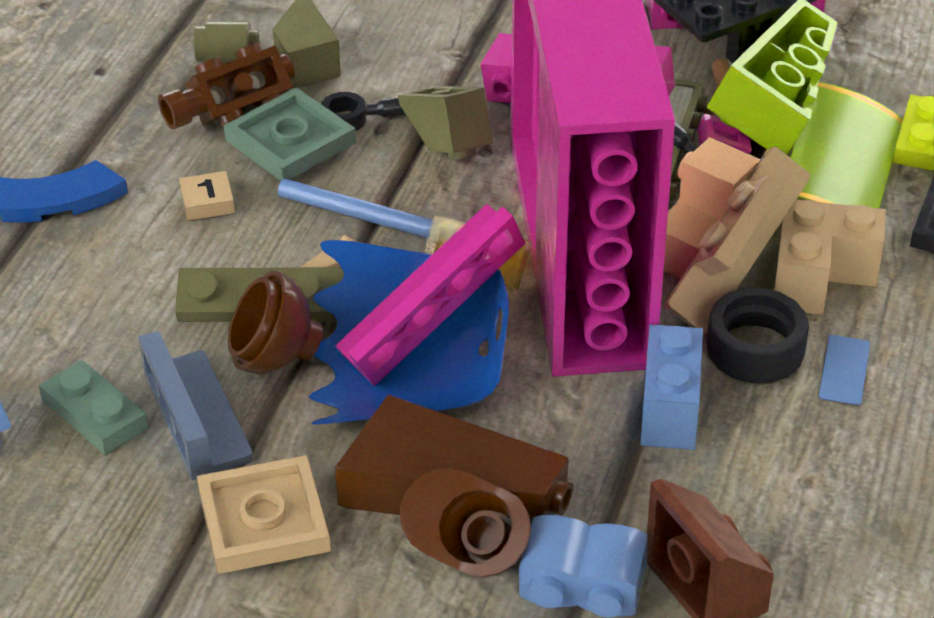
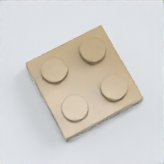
[197,455,331,574]

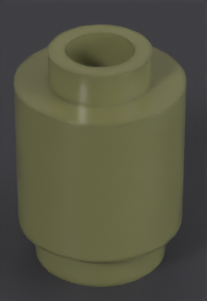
[194,21,260,64]

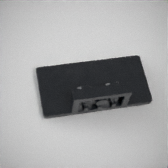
[653,0,817,63]

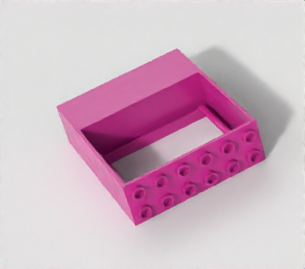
[511,0,675,377]

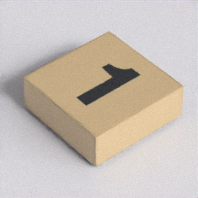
[179,171,235,221]

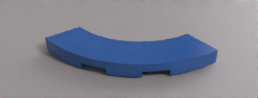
[0,160,128,223]

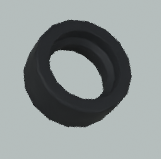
[706,288,809,383]

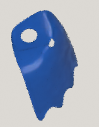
[309,240,509,425]

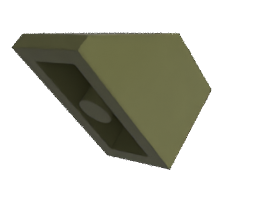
[273,0,341,89]
[398,86,493,159]

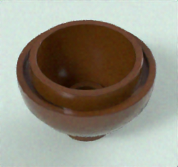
[228,271,323,374]

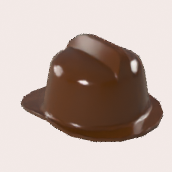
[399,467,531,578]

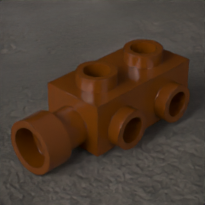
[158,42,295,130]

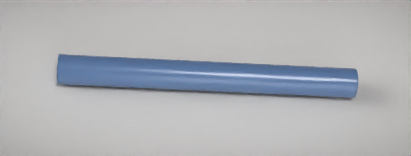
[278,178,460,243]

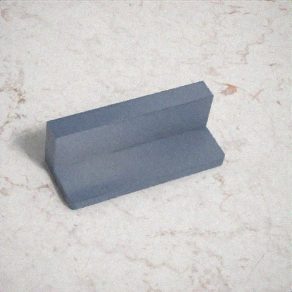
[138,331,253,480]

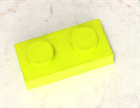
[893,94,934,171]

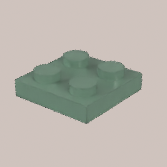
[224,87,356,181]

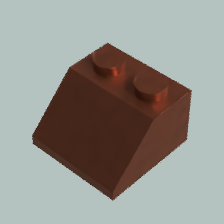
[647,478,774,618]

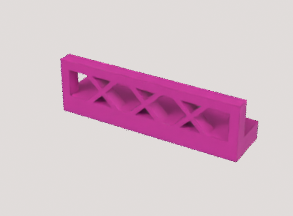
[335,204,526,386]

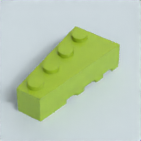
[706,0,838,155]

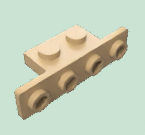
[665,146,810,334]

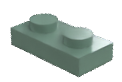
[39,360,149,455]

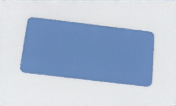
[819,335,870,405]

